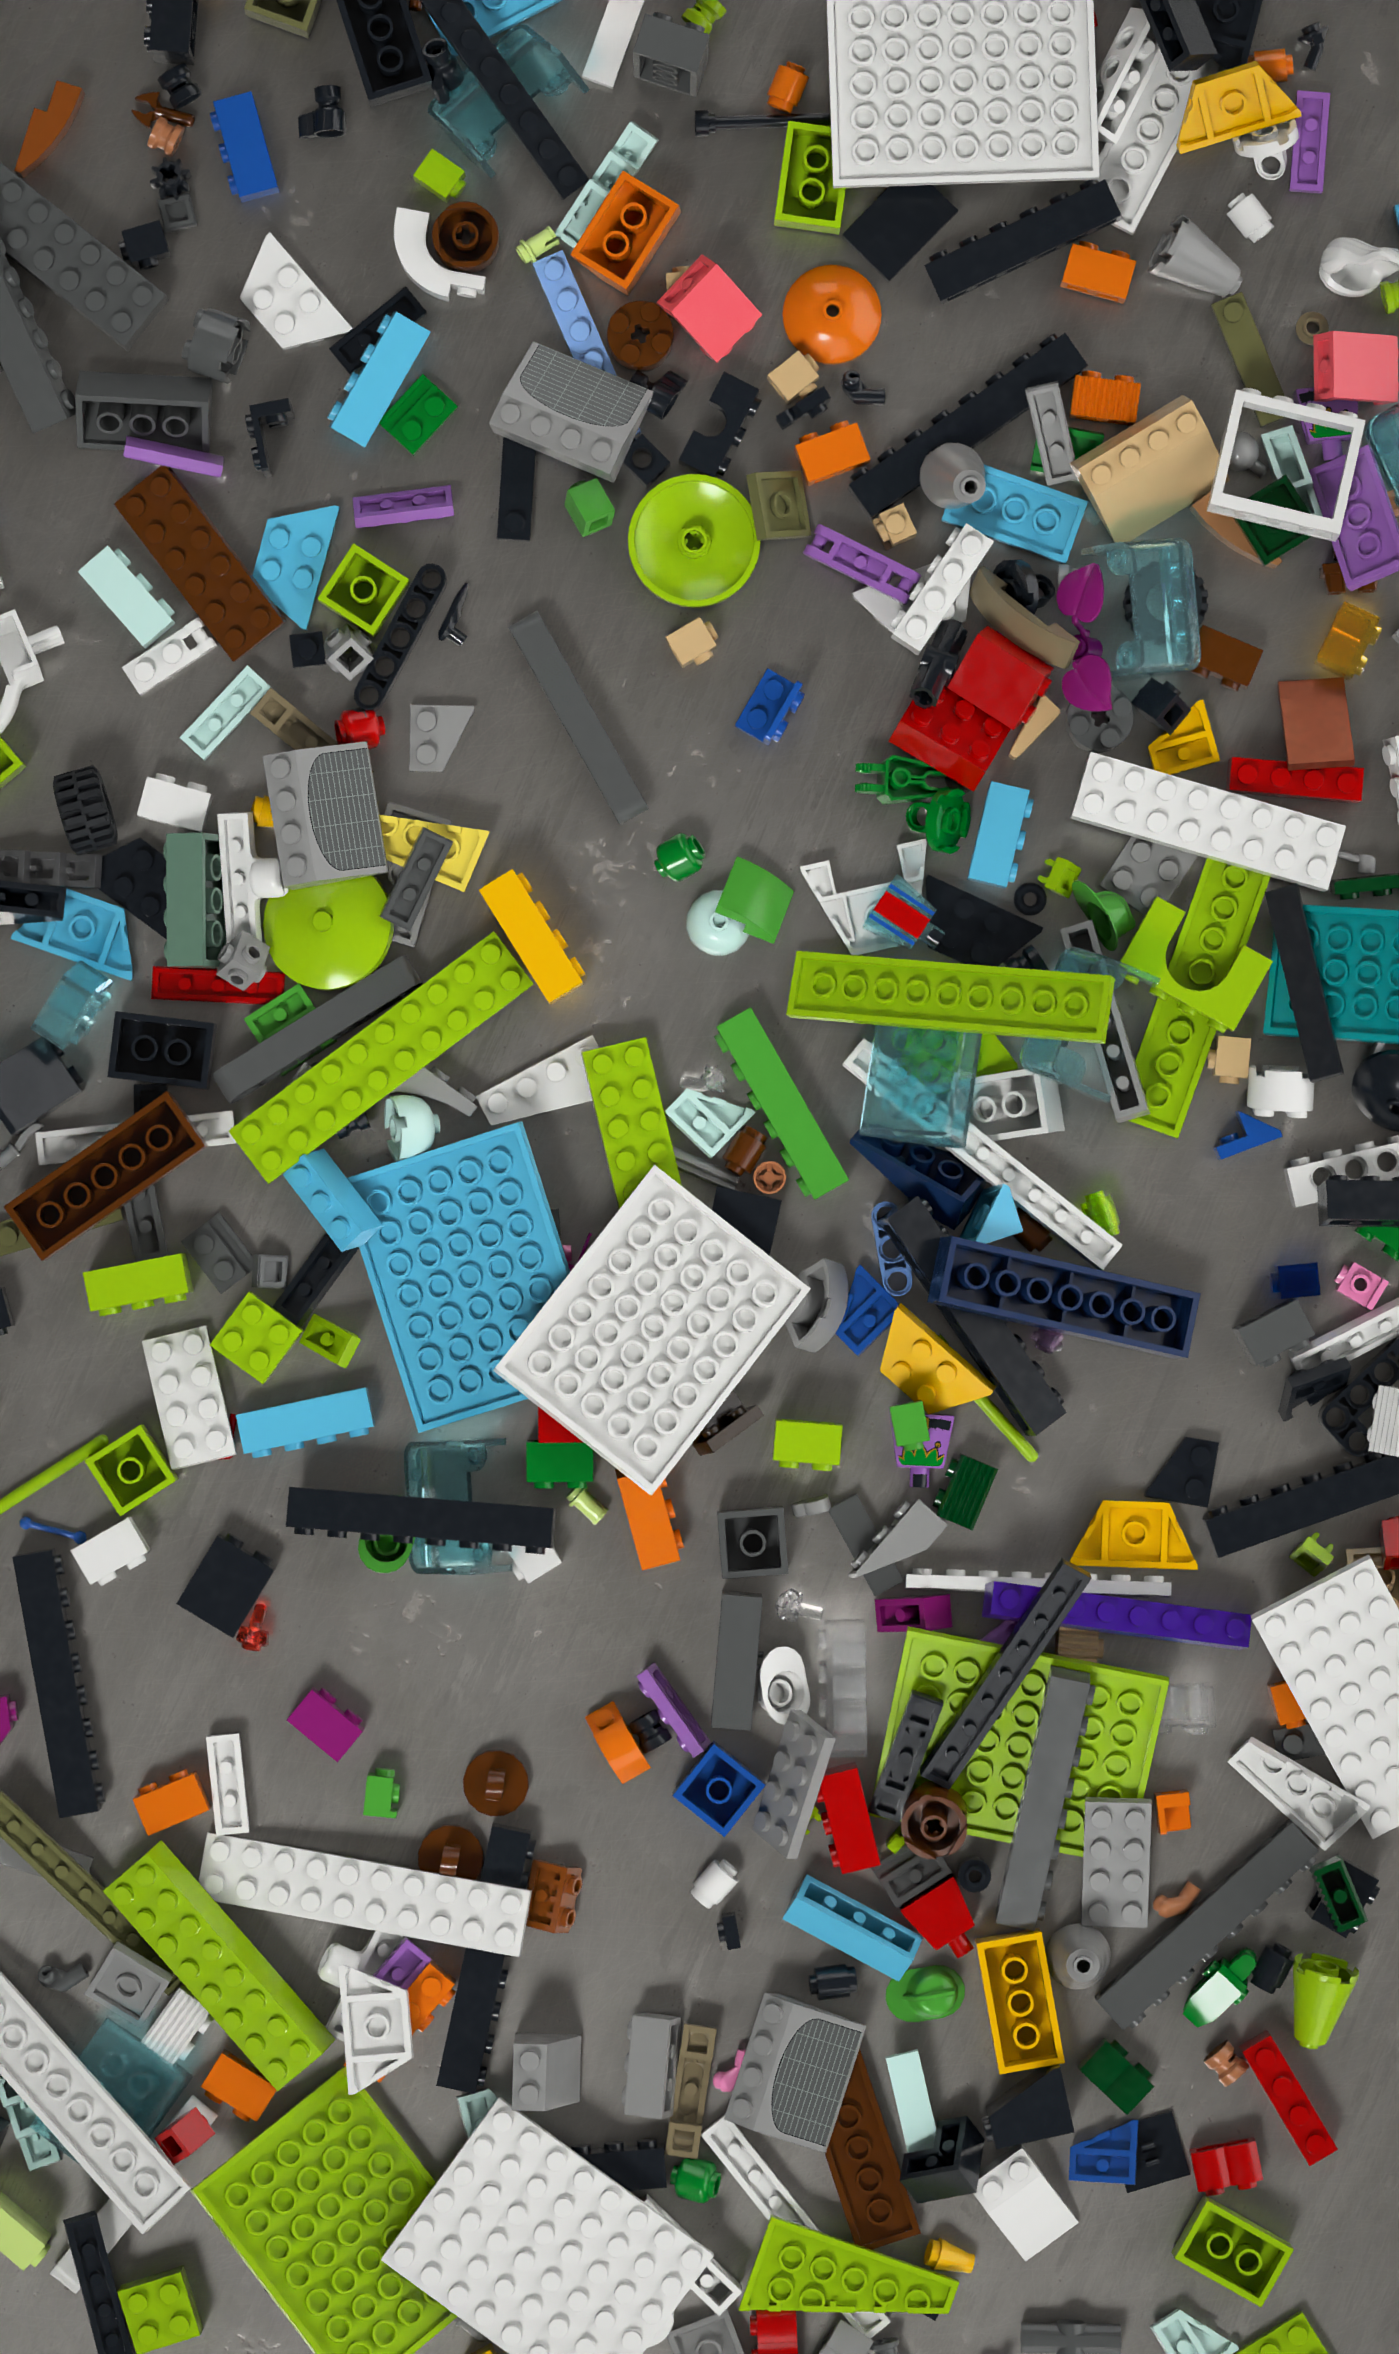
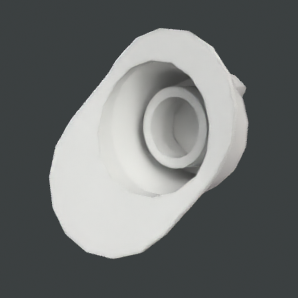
[757,1646,810,1725]

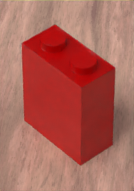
[947,626,1054,730]

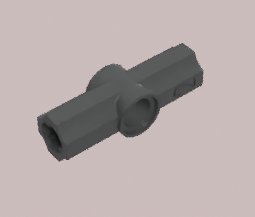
[1020,2319,1121,2354]

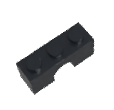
[679,371,762,477]

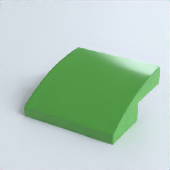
[715,856,794,944]
[244,983,337,1077]

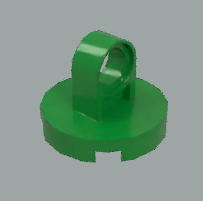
[906,787,971,854]

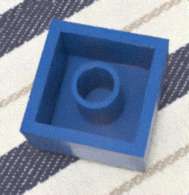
[672,1740,766,1837]

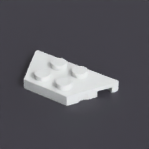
[240,232,353,350]
[852,564,971,634]
[338,1965,414,2095]

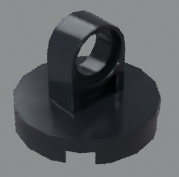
[993,560,1055,615]

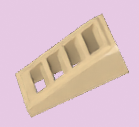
[1008,695,1061,760]

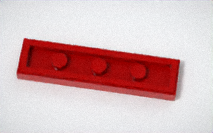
[151,966,285,1005]

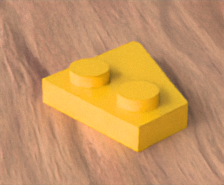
[1147,699,1220,775]

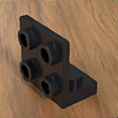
[245,398,295,478]

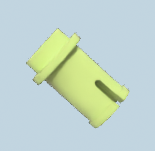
[515,226,560,264]
[566,1487,609,1525]

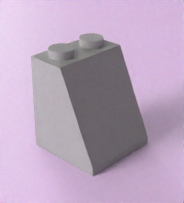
[512,2033,582,2111]

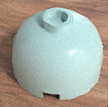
[686,890,749,956]
[384,1095,440,1161]

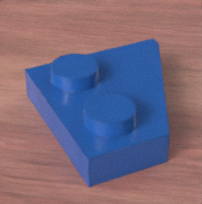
[835,1265,899,1357]
[1069,2120,1139,2185]

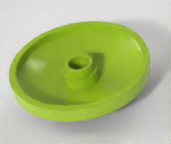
[628,474,760,608]
[263,875,394,991]

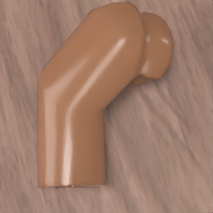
[1153,1881,1202,1918]

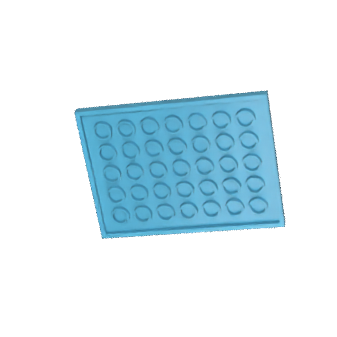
[347,1121,570,1433]

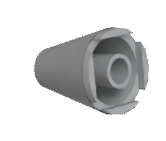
[1148,214,1243,297]
[919,443,986,509]
[1045,1923,1111,1990]

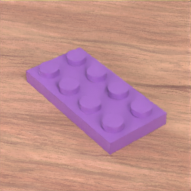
[1309,445,1399,591]

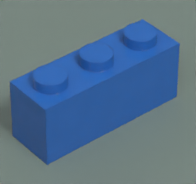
[209,91,280,203]

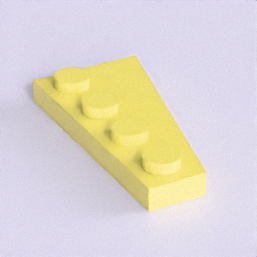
[379,814,490,893]

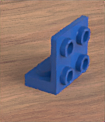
[735,668,805,746]

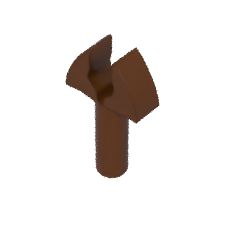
[131,92,195,130]

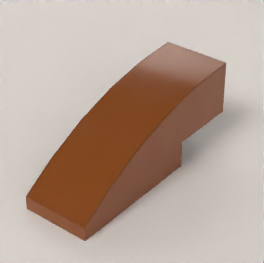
[14,80,85,178]

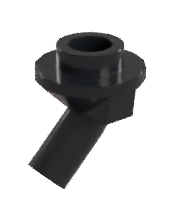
[1297,22,1329,71]

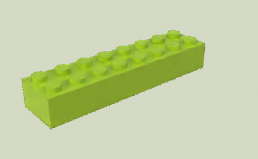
[103,1840,336,2091]

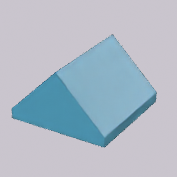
[959,1184,1023,1244]

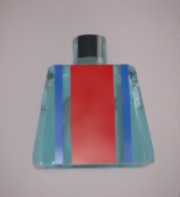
[862,874,945,950]

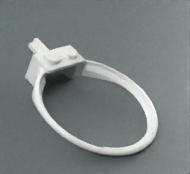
[0,609,65,734]

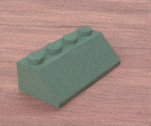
[163,832,226,968]

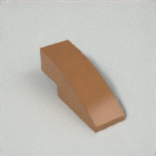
[1189,491,1283,569]

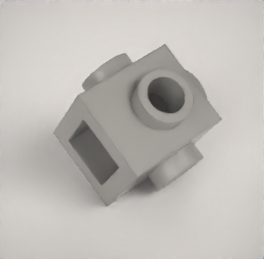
[323,623,374,681]
[216,930,270,991]

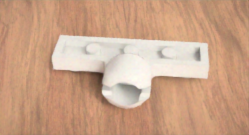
[217,812,289,943]
[318,1930,408,2042]

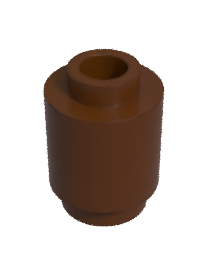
[722,1125,768,1176]
[1012,1207,1053,1253]

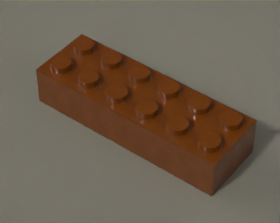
[3,1091,208,1261]

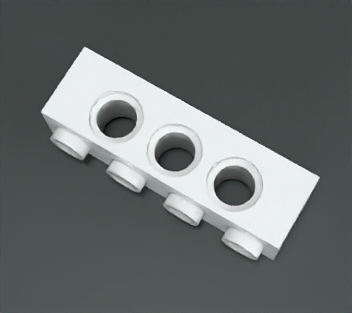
[1096,7,1162,144]
[1284,1135,1399,1207]
[641,2194,742,2316]

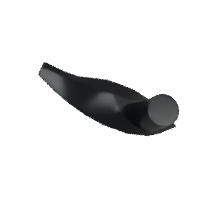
[438,583,469,647]

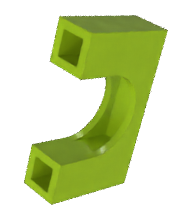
[1116,896,1273,1034]

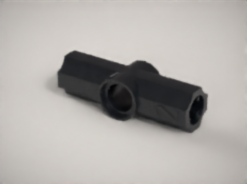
[909,619,968,709]

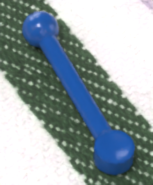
[19,1517,87,1544]

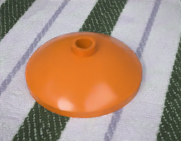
[782,265,882,364]

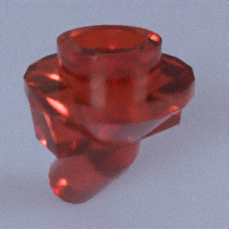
[236,1604,269,1651]

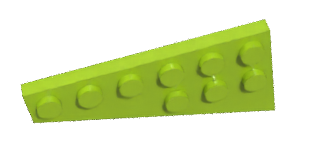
[738,2215,959,2314]

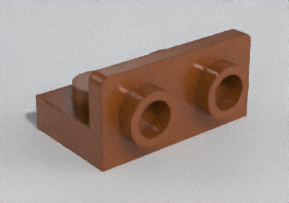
[526,1859,582,1934]

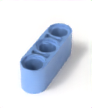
[871,1201,913,1296]

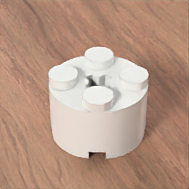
[1247,1065,1315,1118]

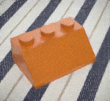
[570,171,681,296]

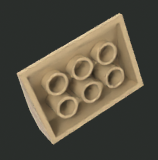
[1069,395,1230,549]

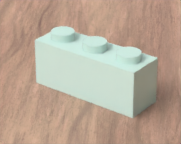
[78,545,176,649]

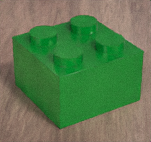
[526,1440,594,1489]

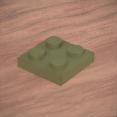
[746,470,812,541]

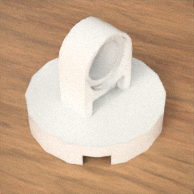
[1232,119,1299,180]

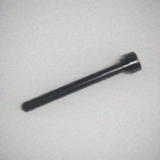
[695,110,831,137]

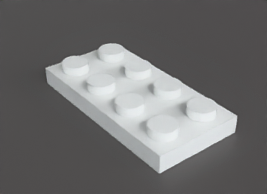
[142,1325,237,1470]

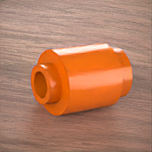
[1247,48,1294,83]
[767,61,809,114]

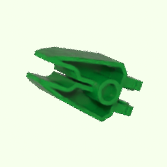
[855,755,946,805]
[1183,1947,1257,2028]

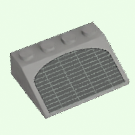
[489,341,654,483]
[262,741,388,890]
[724,1993,866,2153]

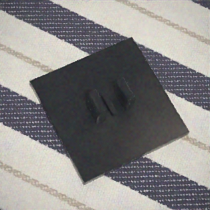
[1108,2111,1190,2193]

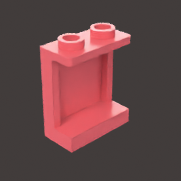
[657,254,762,362]
[1313,331,1399,406]

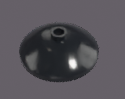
[1352,1050,1399,1132]

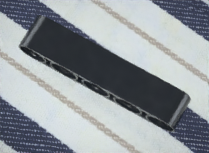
[354,563,447,712]

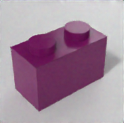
[286,1687,364,1762]

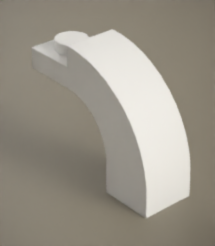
[394,207,486,302]

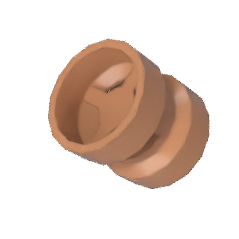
[753,1161,786,1194]
[1203,2040,1249,2087]

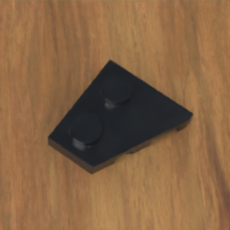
[1278,1357,1351,1422]
[1144,1437,1219,1508]

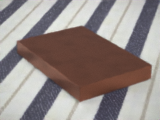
[1277,677,1355,771]

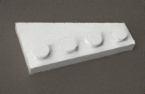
[476,1035,599,1126]
[1227,1736,1371,1851]

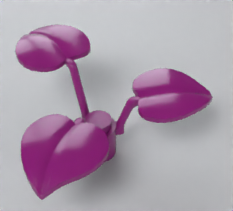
[997,563,1112,712]

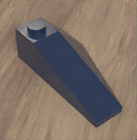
[849,1121,987,1230]

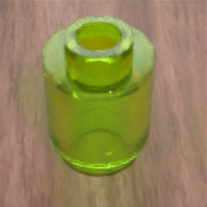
[1080,1190,1121,1236]

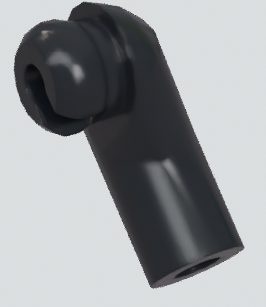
[841,370,885,405]

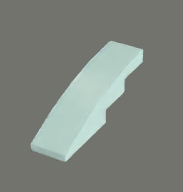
[555,121,659,248]
[885,2049,936,2153]
[0,2074,62,2172]

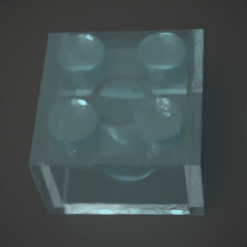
[30,960,114,1050]

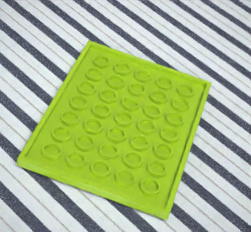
[869,1626,1169,1857]
[190,2066,458,2354]

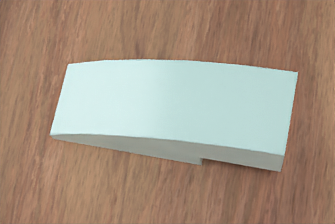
[1261,425,1323,517]

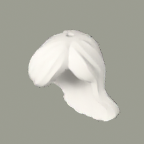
[1319,237,1399,297]

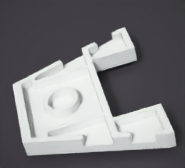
[800,838,927,956]

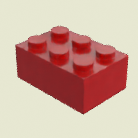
[888,685,1011,792]
[817,1762,881,1874]

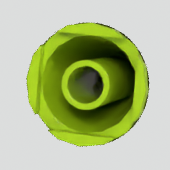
[1293,1953,1359,2049]

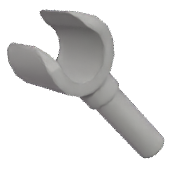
[1337,849,1377,875]

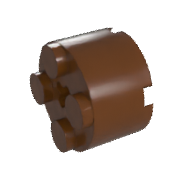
[432,201,500,274]
[607,301,673,372]
[901,1782,967,1859]

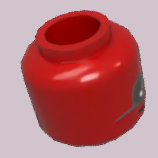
[334,708,385,749]

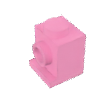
[1334,1261,1389,1310]

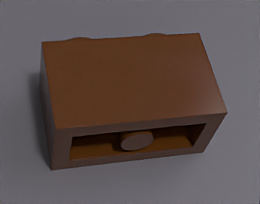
[1185,625,1264,692]

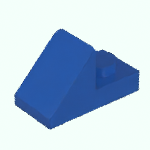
[1213,1111,1283,1160]

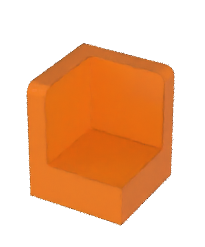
[1153,1789,1191,1835]

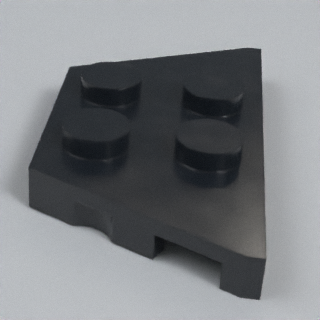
[1195,0,1263,70]
[98,838,167,940]
[925,874,1043,966]

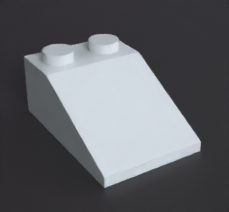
[950,1065,1065,1141]
[973,2144,1079,2262]

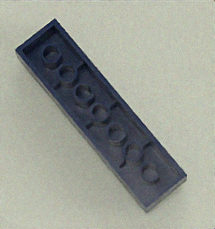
[927,1236,1201,1359]

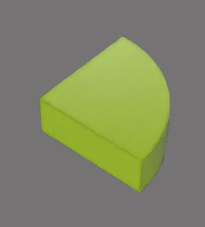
[885,1824,905,1854]

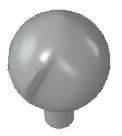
[1219,431,1269,478]

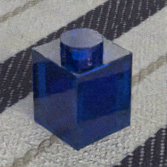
[1270,1262,1321,1299]

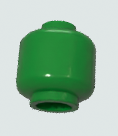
[654,833,705,882]
[670,2158,721,2204]

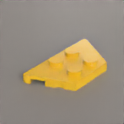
[1176,61,1302,154]
[880,1303,996,1414]
[1070,1500,1198,1570]

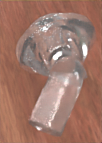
[679,1064,728,1093]
[776,1588,824,1621]

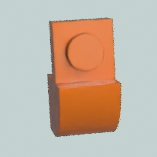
[585,1701,651,1784]

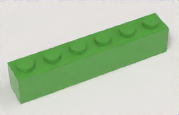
[714,1007,849,1200]

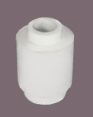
[1227,193,1274,243]
[690,1859,739,1909]

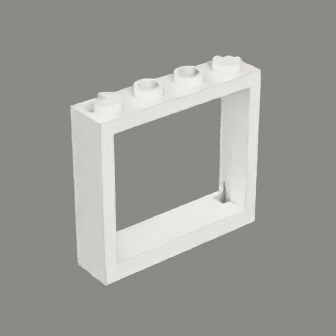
[1206,388,1366,542]

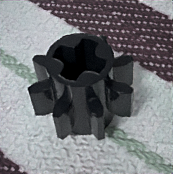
[150,157,192,201]

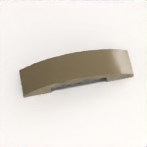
[969,566,1080,669]
[250,687,374,773]
[665,2023,717,2159]

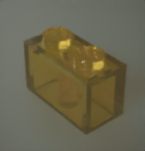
[1313,601,1382,681]

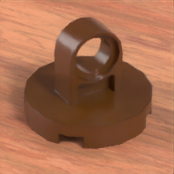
[463,1750,529,1816]
[418,1825,484,1880]

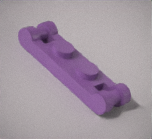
[803,524,922,605]

